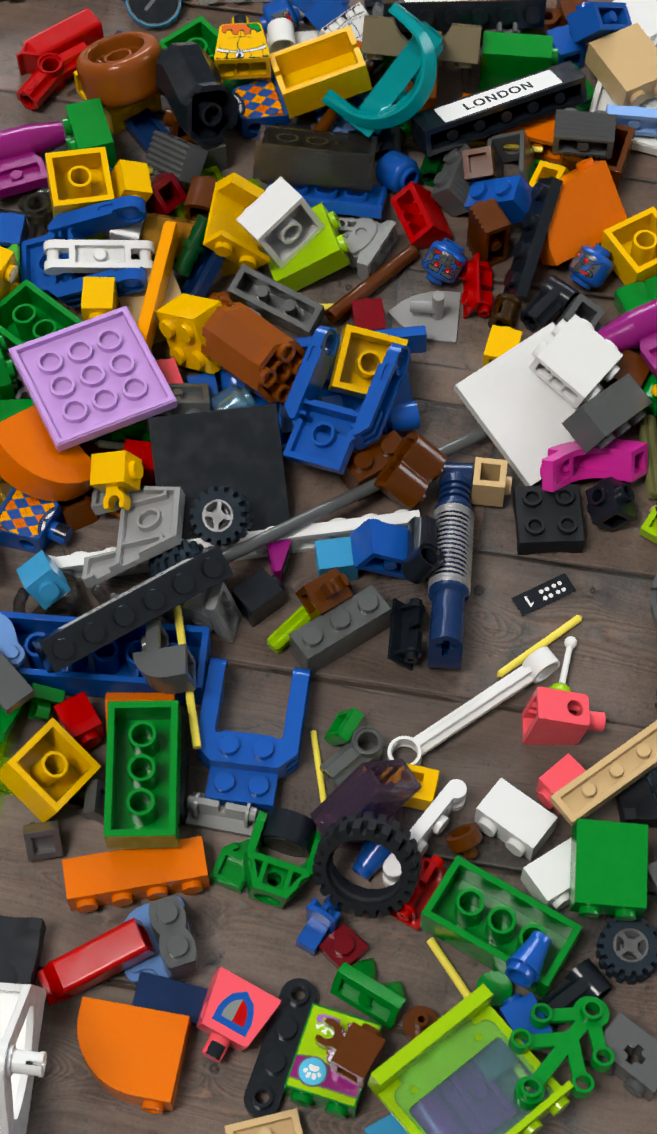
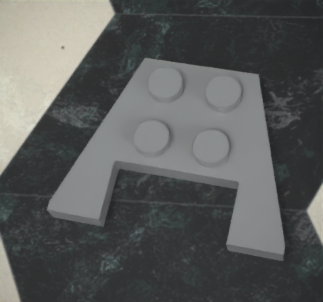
[82,486,185,588]

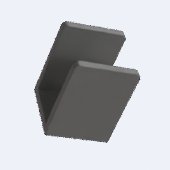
[487,130,536,183]

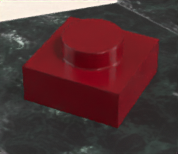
[318,922,369,969]

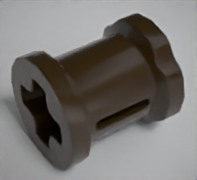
[488,293,522,329]

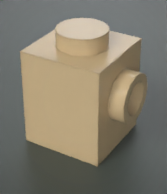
[471,457,512,507]

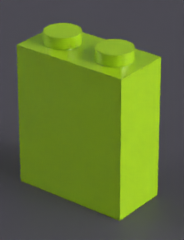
[264,203,351,291]

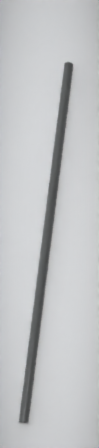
[222,427,488,563]

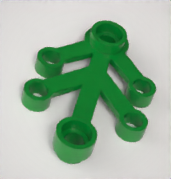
[508,996,615,1111]

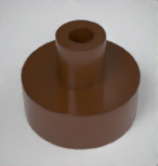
[445,823,483,860]
[402,1006,438,1042]

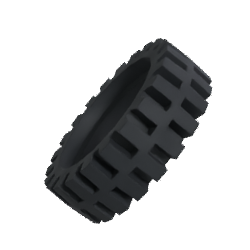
[313,811,422,918]

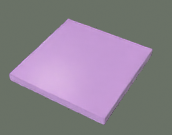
[8,306,177,452]

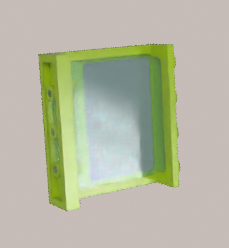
[368,983,574,1134]

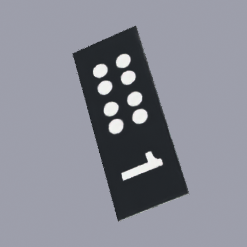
[511,573,576,616]

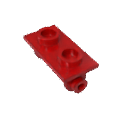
[460,252,493,319]
[390,855,448,931]

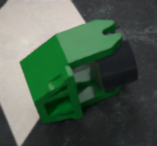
[243,808,324,909]

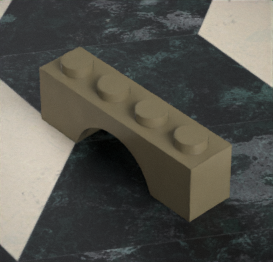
[361,15,482,68]

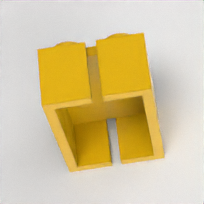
[270,25,372,118]

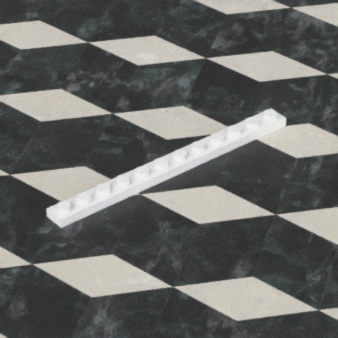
[48,509,420,583]

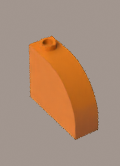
[540,157,628,266]
[0,405,92,501]
[77,996,192,1115]

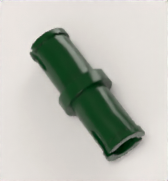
[172,214,208,278]

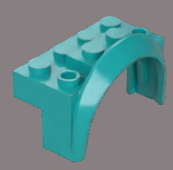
[321,1,444,138]

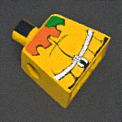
[214,14,271,80]

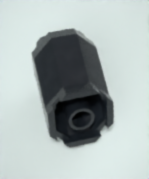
[156,41,238,146]

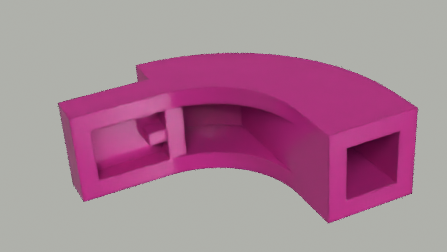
[540,439,648,492]

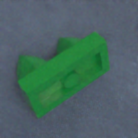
[330,958,406,1030]

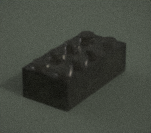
[253,125,378,193]

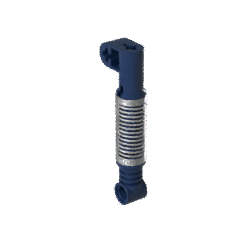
[427,461,475,670]

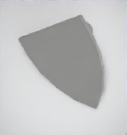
[388,291,461,344]

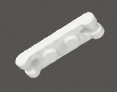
[43,239,154,276]
[382,779,467,887]

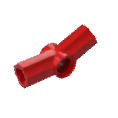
[16,42,87,111]

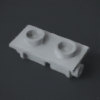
[186,791,260,836]

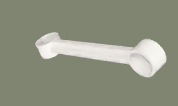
[387,646,560,773]

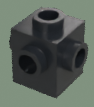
[585,477,638,533]

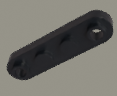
[244,978,317,1118]

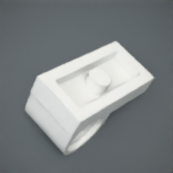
[267,18,320,54]

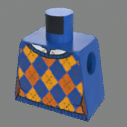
[231,74,289,138]
[0,487,73,554]

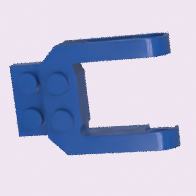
[21,195,148,309]
[282,325,410,475]
[196,657,311,811]

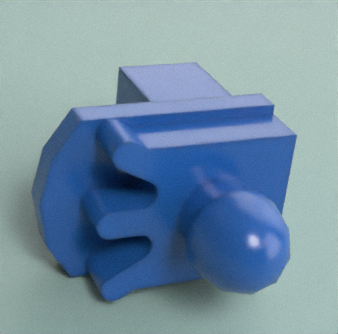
[296,896,341,957]

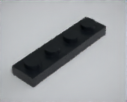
[503,177,563,298]

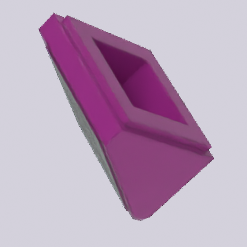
[267,539,292,583]

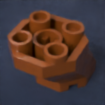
[201,302,306,403]

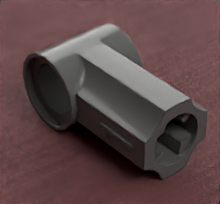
[319,726,384,788]

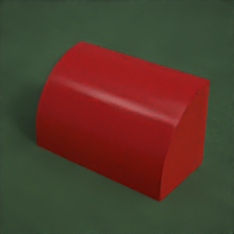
[390,181,454,248]

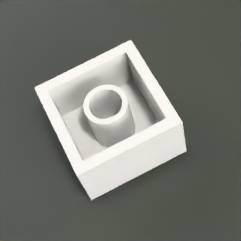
[236,176,325,269]

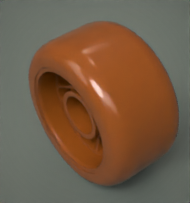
[76,31,162,109]

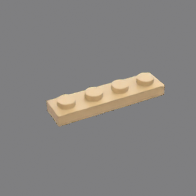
[550,720,657,827]

